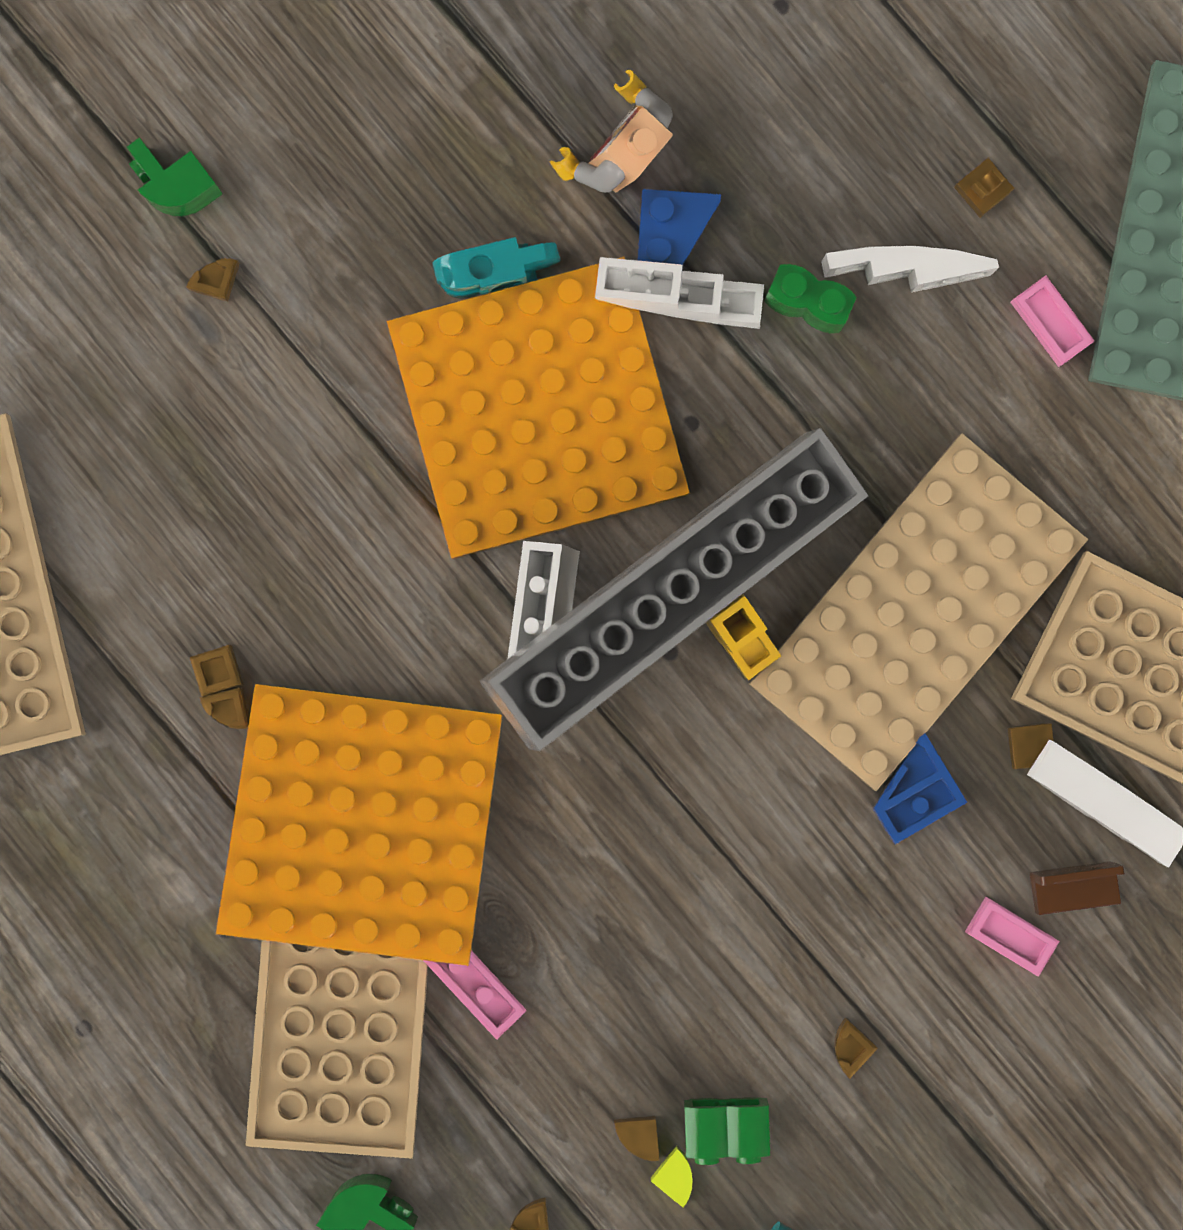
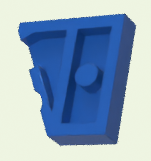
[637,189,721,266]
[873,733,967,845]

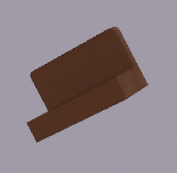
[1030,861,1124,915]

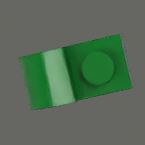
[127,137,223,216]
[316,1174,418,1230]

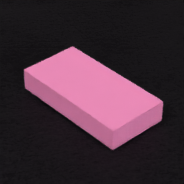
[1010,276,1095,367]
[965,897,1060,977]

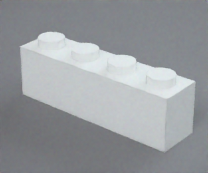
[508,541,580,658]

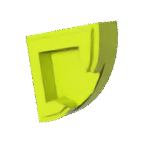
[651,1146,693,1208]

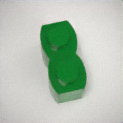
[764,264,857,333]
[684,1097,770,1165]

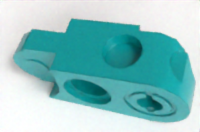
[432,237,561,298]

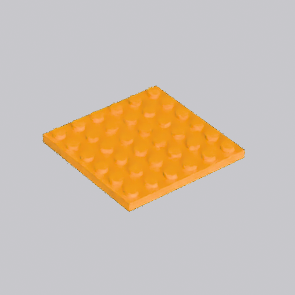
[387,257,690,559]
[216,684,502,966]

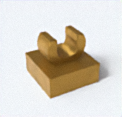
[954,158,1015,218]

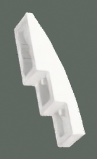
[821,246,999,293]
[595,257,764,329]
[1027,740,1183,868]

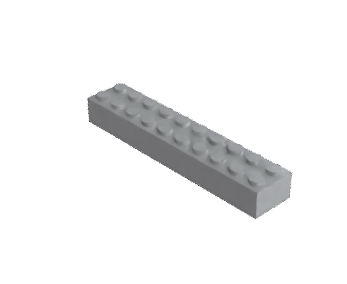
[479,428,868,751]

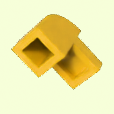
[706,594,781,681]

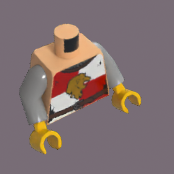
[550,70,673,193]

